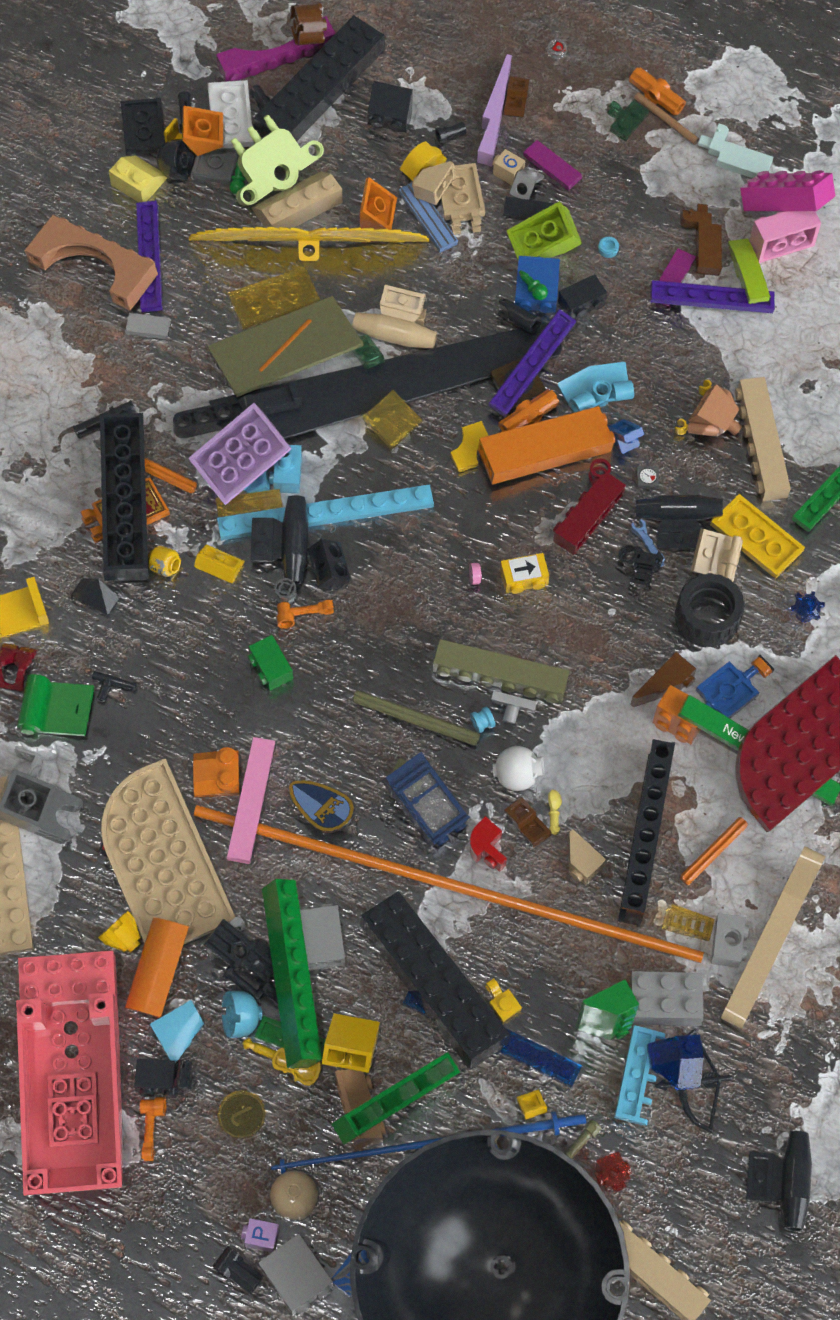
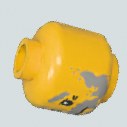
[148,546,181,577]

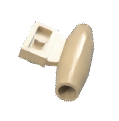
[352,285,437,349]

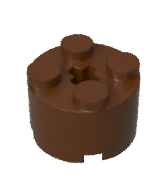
[290,2,327,46]

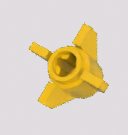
[98,911,141,953]

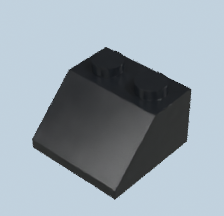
[368,81,413,133]

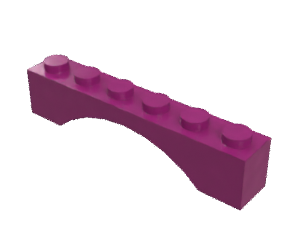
[216,16,336,82]

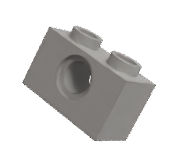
[711,913,749,968]

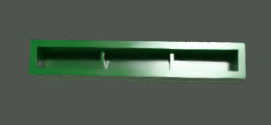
[331,1052,460,1145]

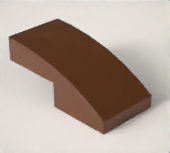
[504,76,530,117]
[504,797,552,848]

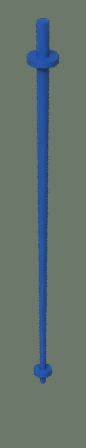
[271,1111,586,1174]

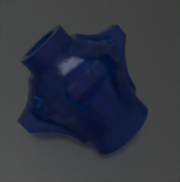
[790,591,825,622]

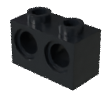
[308,538,351,590]

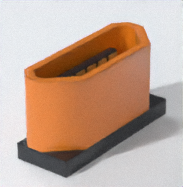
[751,654,774,678]

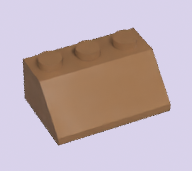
[335,1069,386,1151]

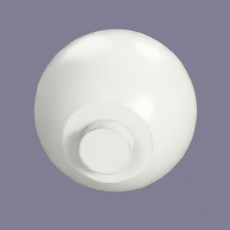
[493,746,545,791]

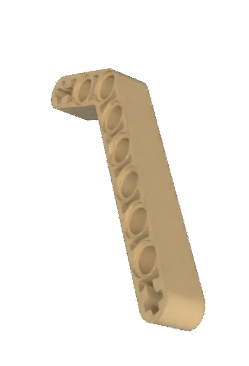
[721,846,826,1029]

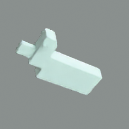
[698,123,774,178]

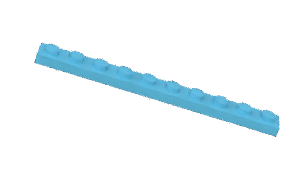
[217,485,434,541]

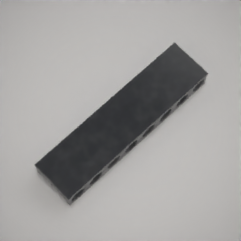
[618,739,675,927]

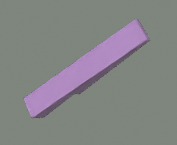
[477,54,512,167]

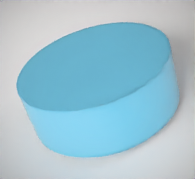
[598,237,619,258]

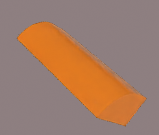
[125,918,189,1018]

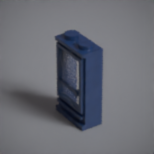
[382,751,470,847]

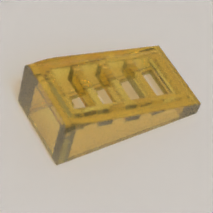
[662,904,715,941]

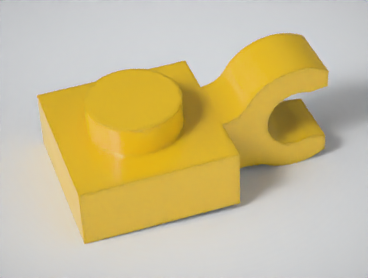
[485,978,522,1023]

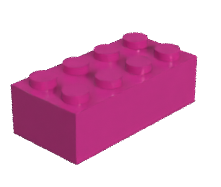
[740,170,836,211]

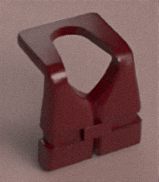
[0,643,37,691]

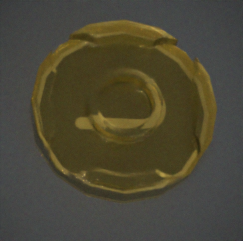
[217,1090,266,1139]

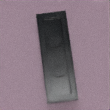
[503,196,566,220]

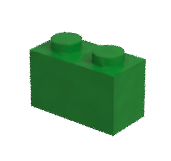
[247,635,293,691]

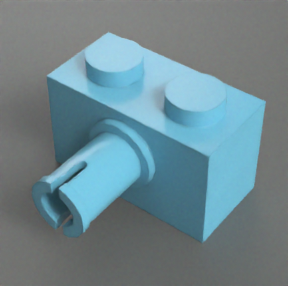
[269,445,302,494]

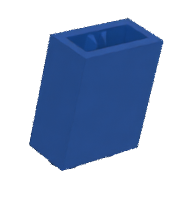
[515,256,560,313]

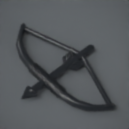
[653,1029,733,1134]

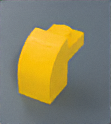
[400,141,447,181]

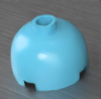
[222,991,262,1038]

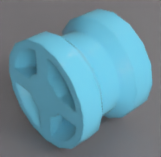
[470,706,495,733]

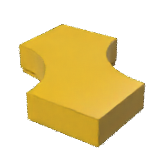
[450,421,489,473]

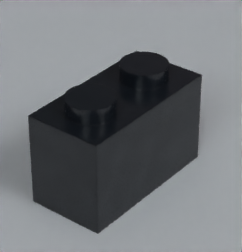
[558,274,607,319]

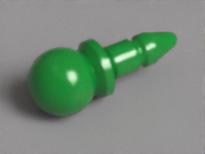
[229,161,246,195]
[519,270,548,300]

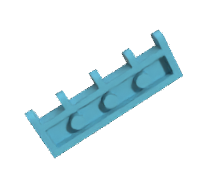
[614,1025,665,1126]

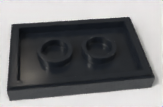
[121,98,165,155]

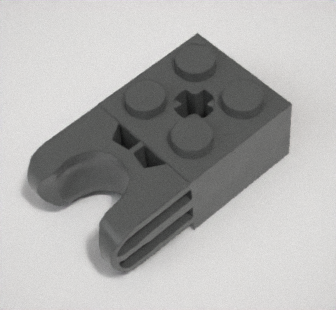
[0,769,83,844]

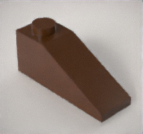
[630,652,696,707]

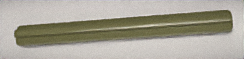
[353,690,480,746]

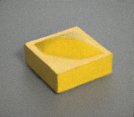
[516,1089,548,1120]

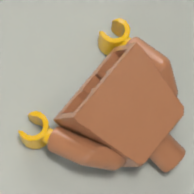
[675,380,742,436]

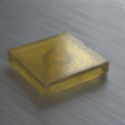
[362,390,422,449]

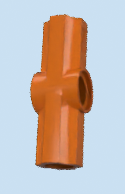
[629,67,686,115]
[498,389,559,432]

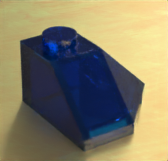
[647,1035,704,1090]

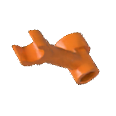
[276,600,334,629]
[140,1097,167,1161]

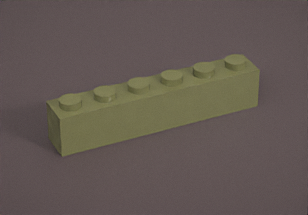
[433,639,570,703]

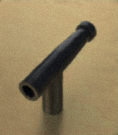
[92,671,137,702]

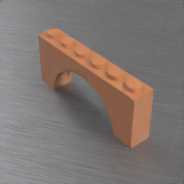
[24,215,158,311]

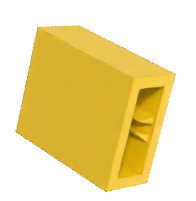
[322,1013,380,1073]

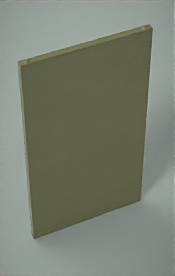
[208,296,364,397]

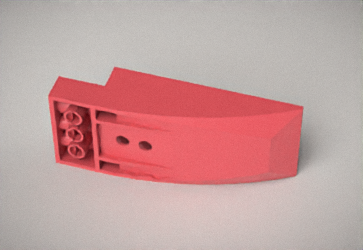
[16,951,122,1196]

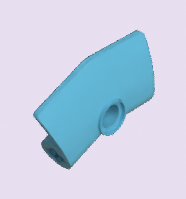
[558,362,634,413]

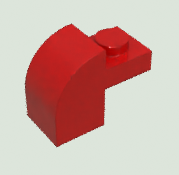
[469,816,507,872]

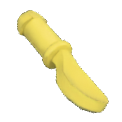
[548,790,562,835]

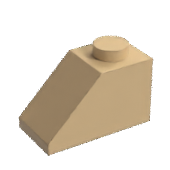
[412,161,456,205]
[568,829,606,886]

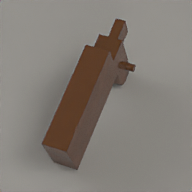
[680,203,722,276]

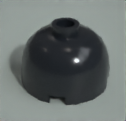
[156,139,194,180]

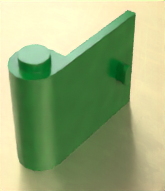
[17,674,95,736]

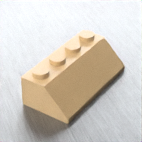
[252,171,342,228]

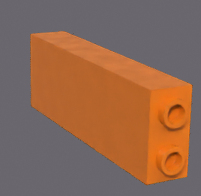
[478,406,615,485]

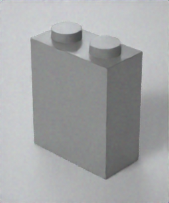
[300,904,345,970]
[259,1234,333,1315]

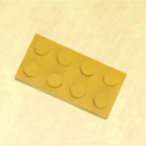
[710,494,805,579]

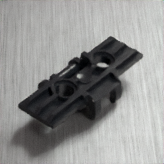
[203,919,278,1005]

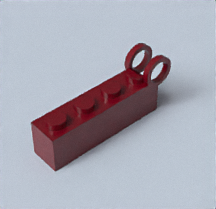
[553,458,626,555]

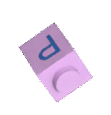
[241,1219,279,1252]

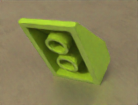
[506,201,582,259]

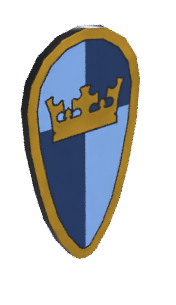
[289,780,355,833]

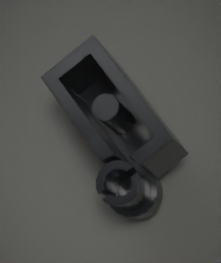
[134,1059,192,1098]

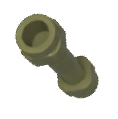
[564,1119,602,1159]

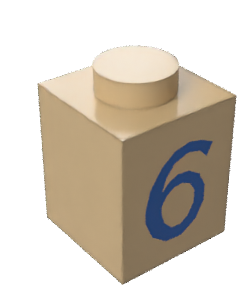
[492,149,525,185]

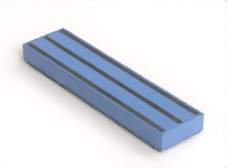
[399,183,458,253]

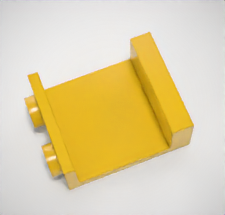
[0,577,49,639]

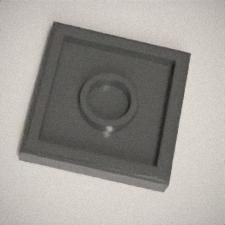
[191,148,239,185]

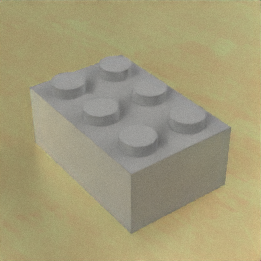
[629,971,704,1026]

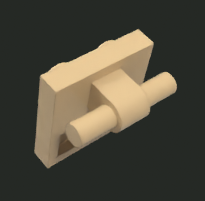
[690,529,743,582]

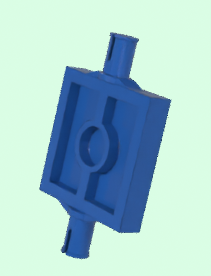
[696,661,760,718]

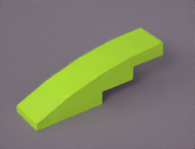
[728,238,770,304]

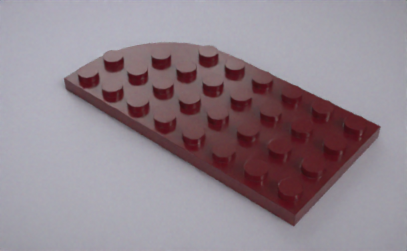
[736,655,840,832]

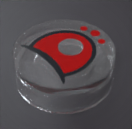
[547,39,567,59]

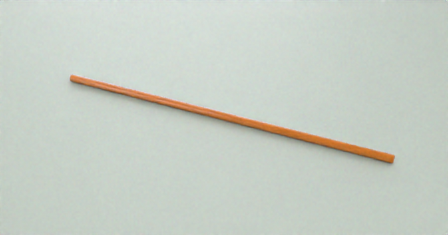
[194,805,704,963]

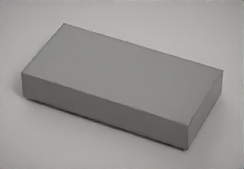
[125,313,171,340]

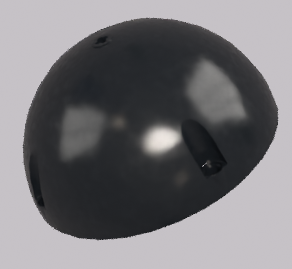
[350,1130,631,1320]

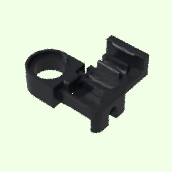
[618,545,664,590]

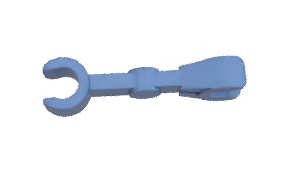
[631,519,665,567]

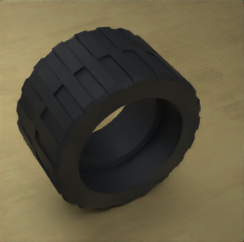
[675,573,745,647]

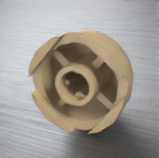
[270,1170,318,1220]

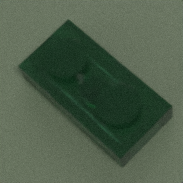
[352,334,385,369]

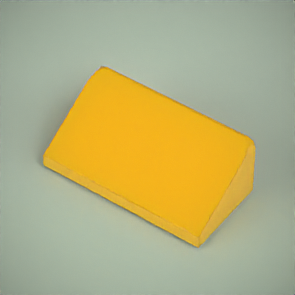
[194,544,245,583]

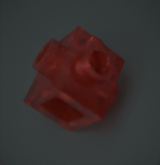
[595,1151,632,1193]

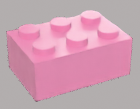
[749,211,821,263]

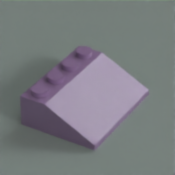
[188,403,291,505]

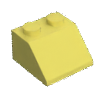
[109,155,167,203]

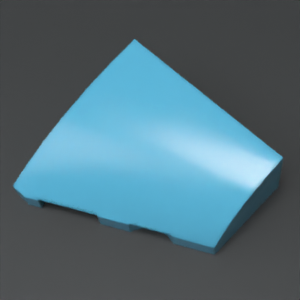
[150,1000,204,1062]

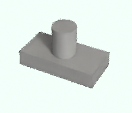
[491,691,537,724]

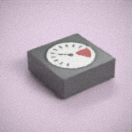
[637,466,659,489]

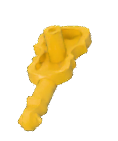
[242,1038,322,1086]

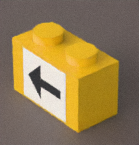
[500,553,549,594]

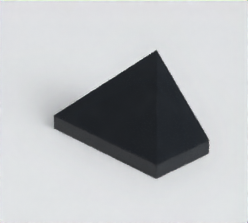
[70,578,120,617]

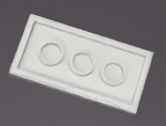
[208,80,254,149]

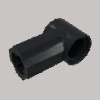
[212,1246,263,1295]

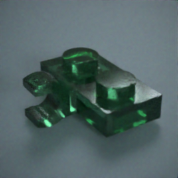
[607,100,649,141]

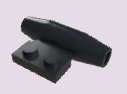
[250,495,309,584]
[636,495,723,551]
[746,1131,812,1231]

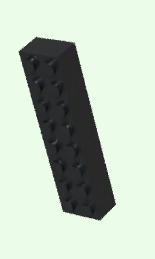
[253,15,385,142]
[100,413,149,581]
[360,891,510,1070]

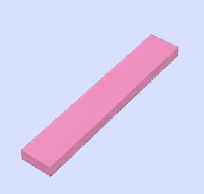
[227,737,275,864]

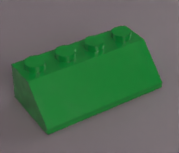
[576,980,639,1040]

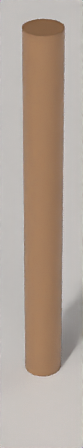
[634,92,699,145]

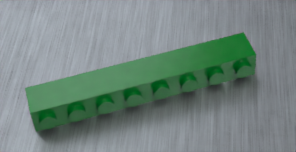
[262,879,322,1068]

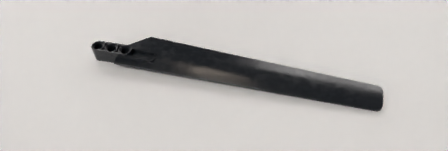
[173,322,562,439]

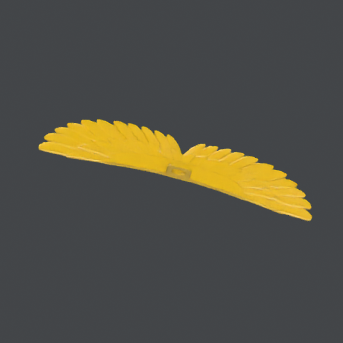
[189,227,429,261]

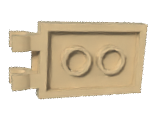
[441,163,485,235]

